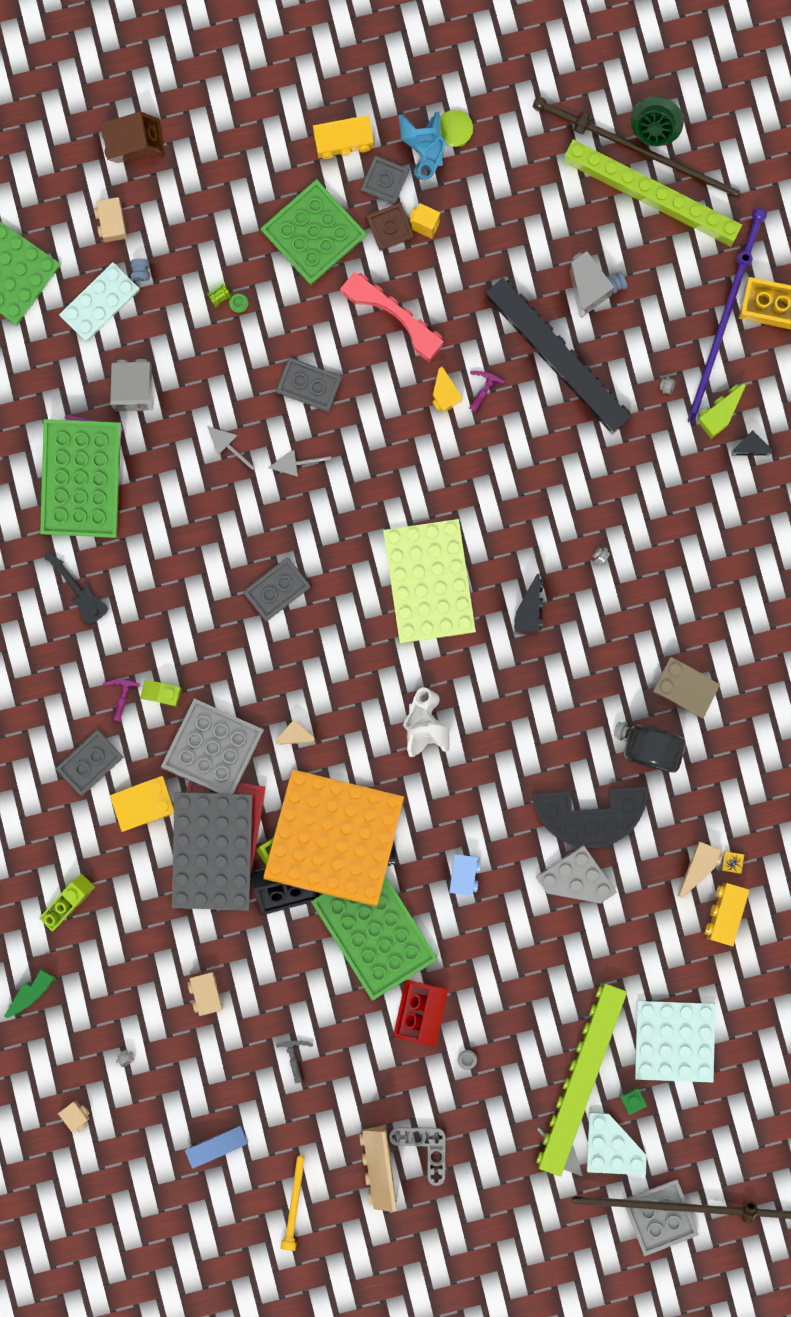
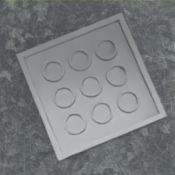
[161,698,264,793]

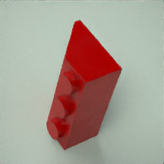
[393,979,448,1047]

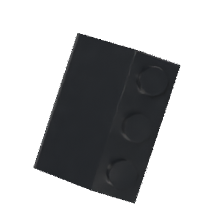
[251,869,317,915]

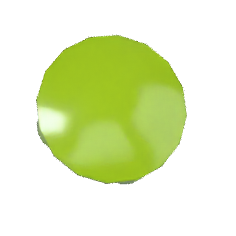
[440,110,473,147]

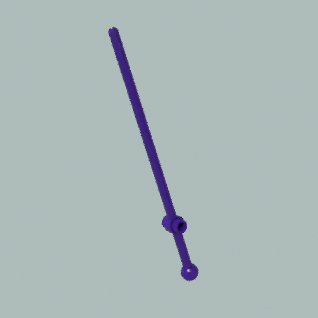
[687,208,767,424]

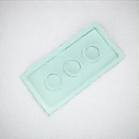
[59,262,140,342]

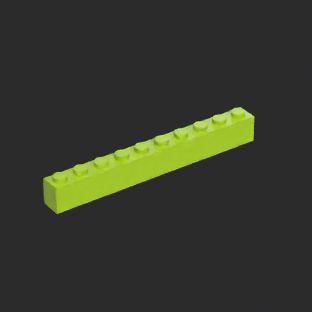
[563,140,742,247]
[536,983,627,1177]

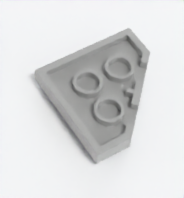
[536,844,617,903]

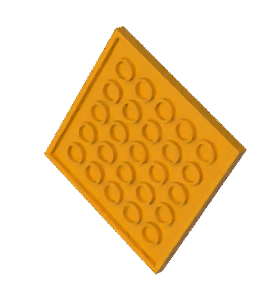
[264,769,404,907]

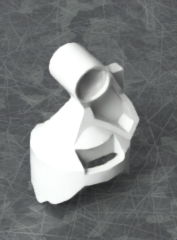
[403,688,450,757]

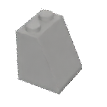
[569,251,614,318]
[110,359,153,412]

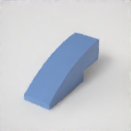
[185,1125,248,1169]

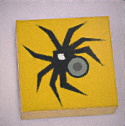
[721,851,744,874]

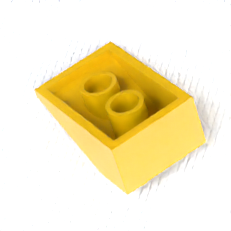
[110,776,174,832]

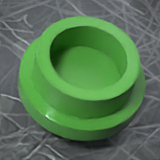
[229,294,248,313]

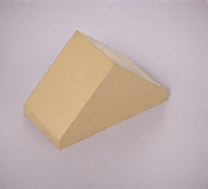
[276,720,315,745]

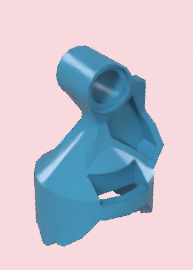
[399,112,446,180]

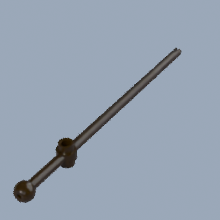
[532,96,740,197]
[571,1196,791,1223]

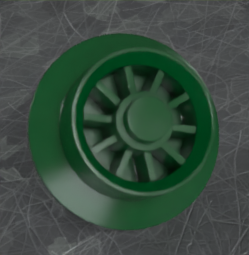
[631,96,684,147]

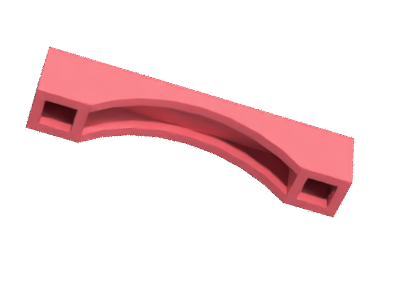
[340,271,444,362]

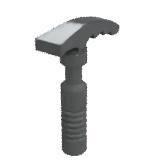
[276,1040,313,1084]

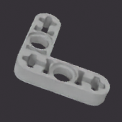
[389,1127,445,1186]

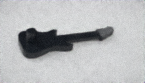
[44,553,108,624]

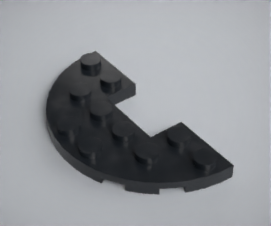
[532,787,648,848]

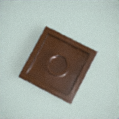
[366,202,415,252]

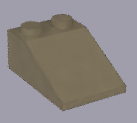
[652,657,720,719]

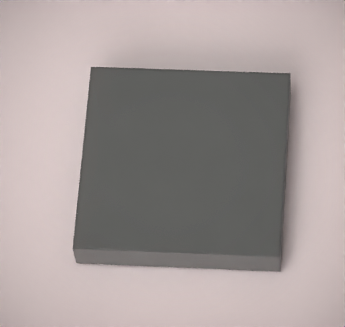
[360,156,410,205]

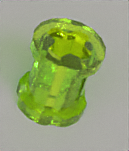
[207,283,232,307]

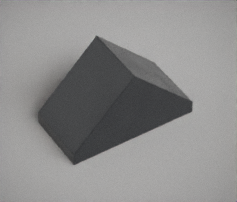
[731,430,772,456]

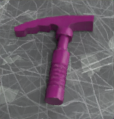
[469,371,505,412]
[103,680,140,722]

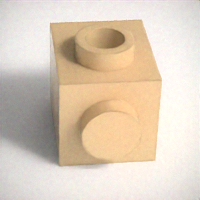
[58,1100,90,1132]

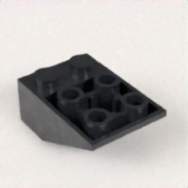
[514,574,543,635]

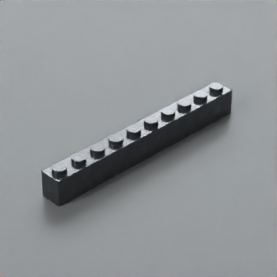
[485,277,631,435]

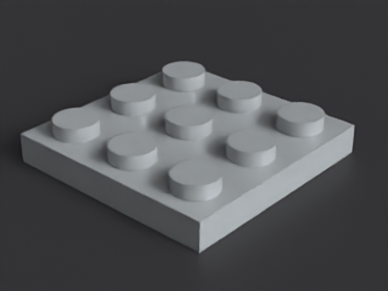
[625,1179,699,1256]

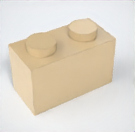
[94,197,127,242]
[188,972,223,1016]

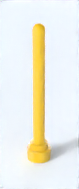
[280,1155,305,1251]

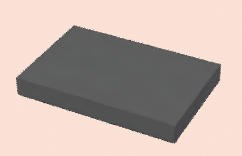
[276,357,342,413]
[243,557,311,622]
[55,729,124,797]

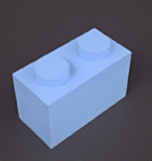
[449,854,481,896]

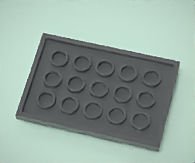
[172,792,253,911]

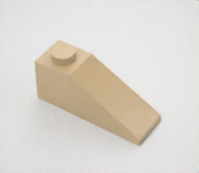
[678,842,723,898]

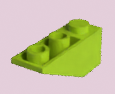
[697,384,746,439]
[39,874,95,932]

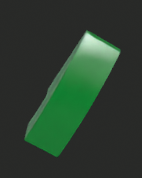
[4,969,56,1018]

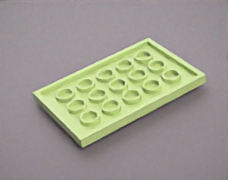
[383,519,476,644]

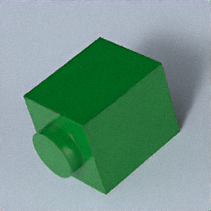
[619,1087,647,1115]

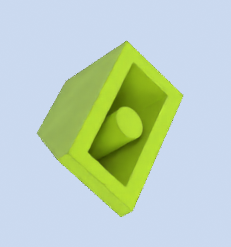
[140,680,182,707]

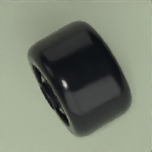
[623,725,686,773]

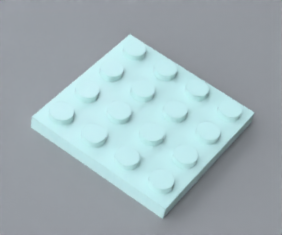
[635,1001,715,1082]

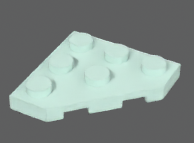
[587,1112,646,1175]

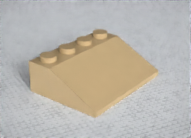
[359,1126,397,1212]

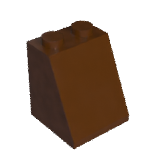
[102,111,165,163]

